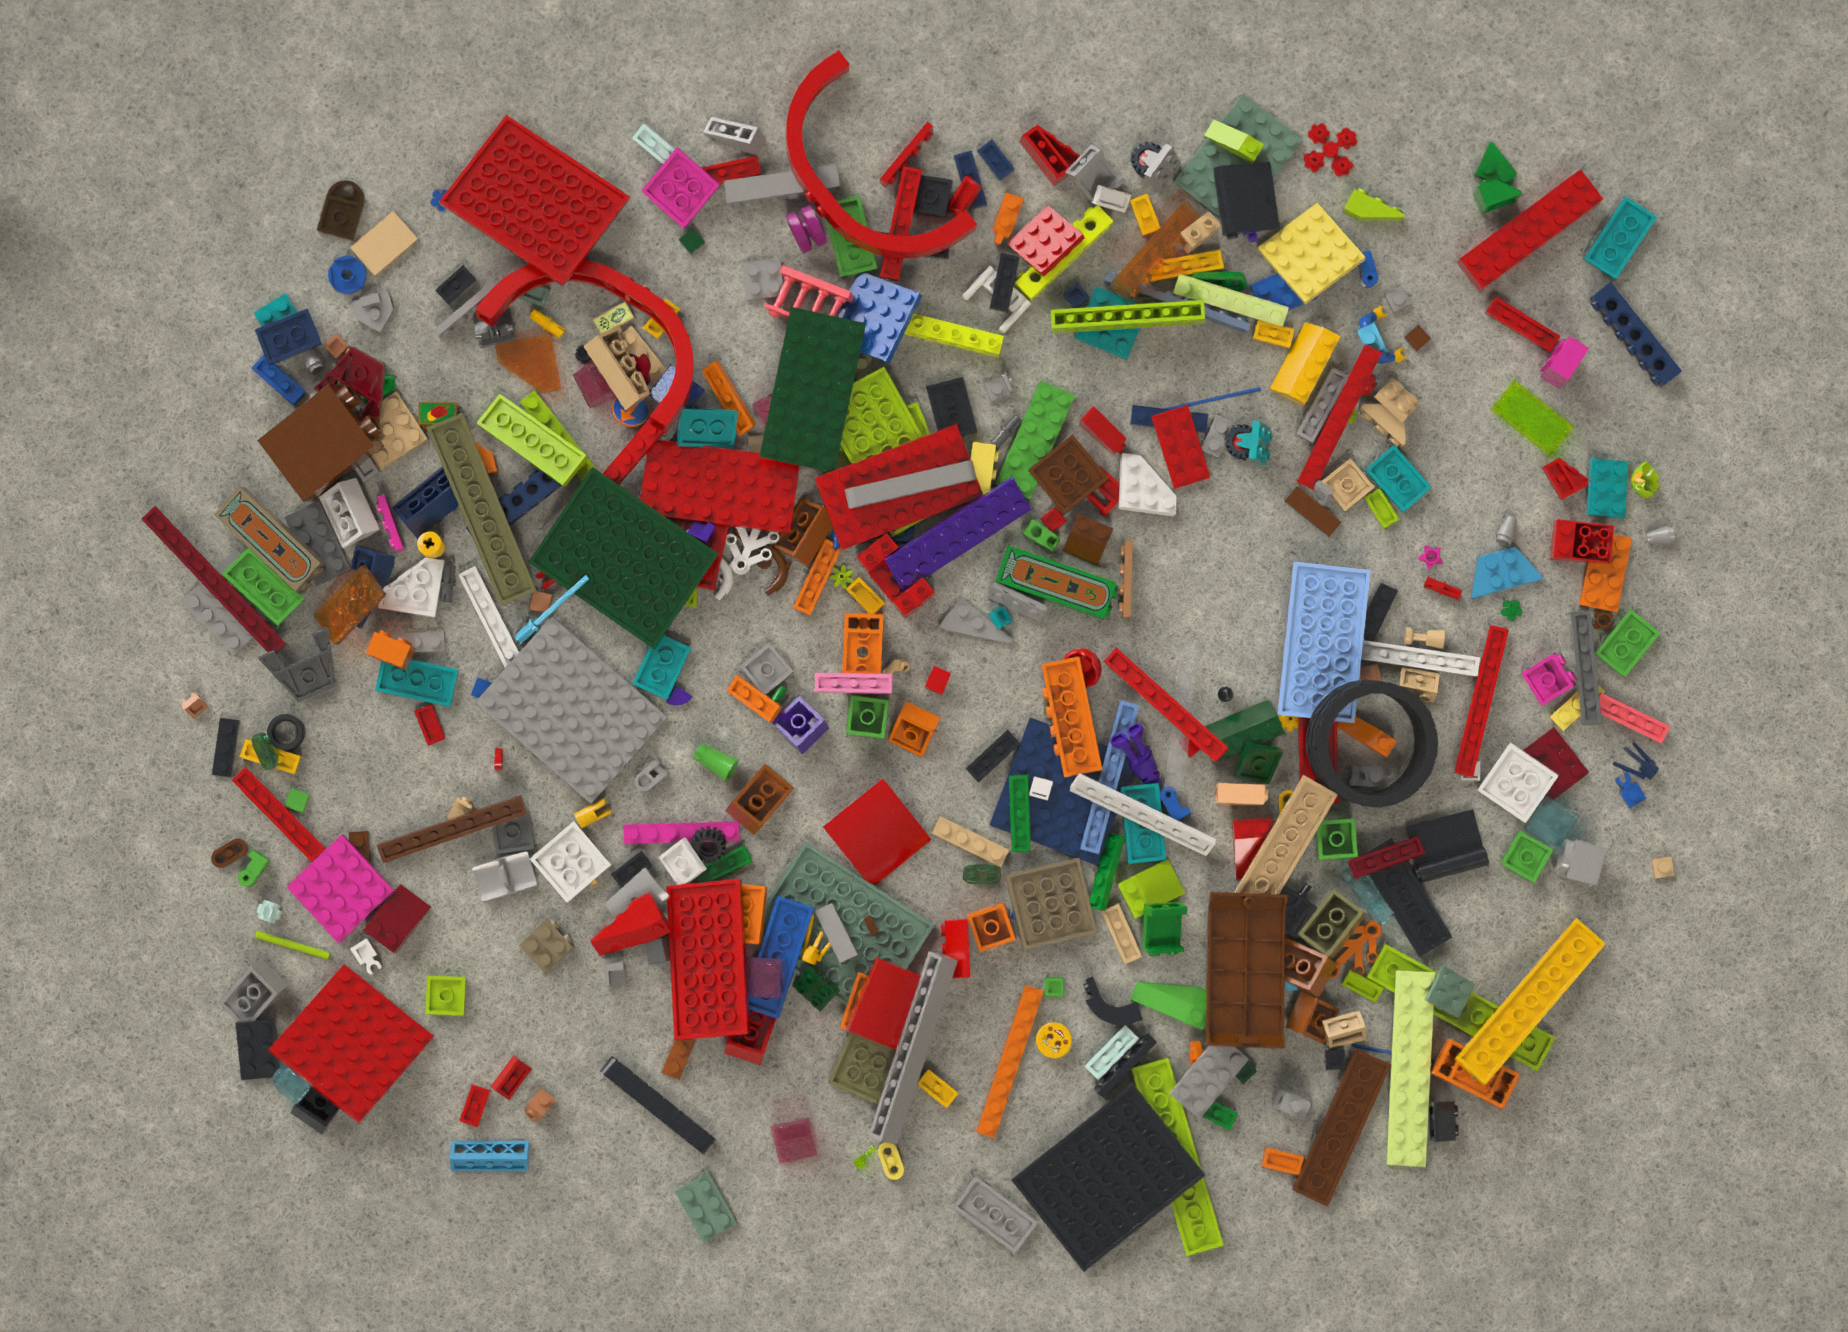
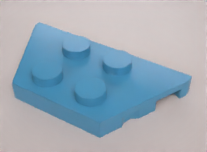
[1471,547,1543,599]

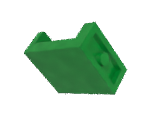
[1142,902,1188,957]

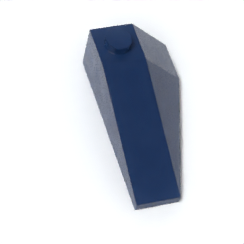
[349,545,395,628]

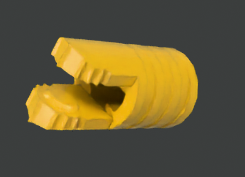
[574,798,612,829]

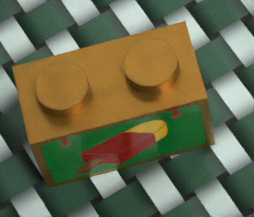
[418,402,459,430]

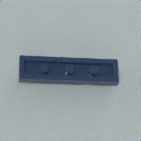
[1130,405,1208,433]

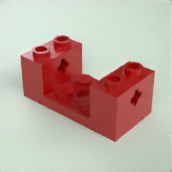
[857,533,935,619]

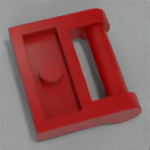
[1086,466,1119,517]

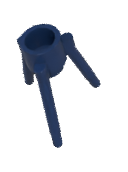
[1613,743,1659,780]

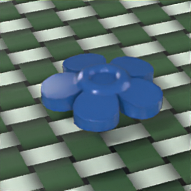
[430,190,447,211]

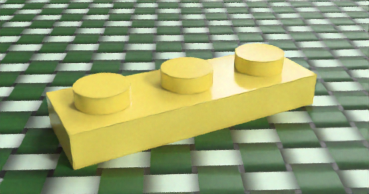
[1549,685,1605,731]

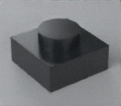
[1325,1050,1346,1070]

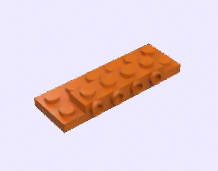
[1041,657,1102,778]

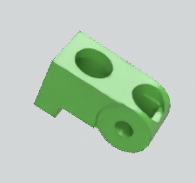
[1021,519,1061,552]
[238,850,271,887]

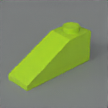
[1204,120,1264,163]

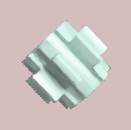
[257,900,282,924]

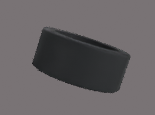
[267,714,305,751]

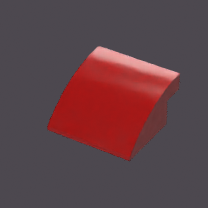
[823,778,931,886]
[846,957,921,1050]

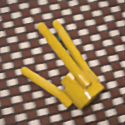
[801,915,831,965]

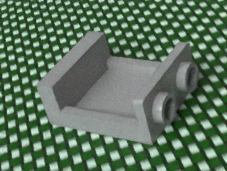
[1066,145,1125,207]

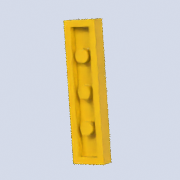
[1145,250,1224,283]

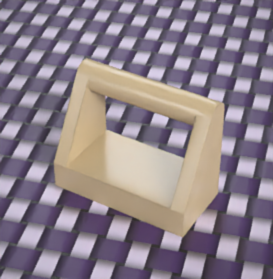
[1322,1010,1366,1050]

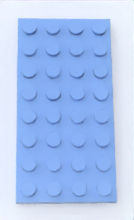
[1277,562,1371,723]

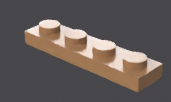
[1119,540,1133,619]

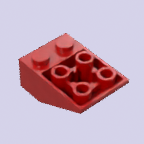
[1550,519,1614,564]

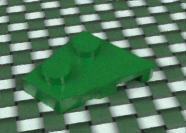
[1474,142,1517,186]

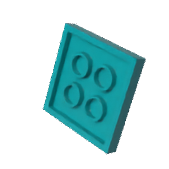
[1074,286,1140,360]

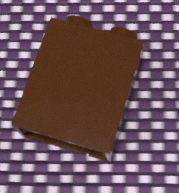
[257,384,384,502]

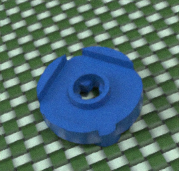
[328,256,367,295]

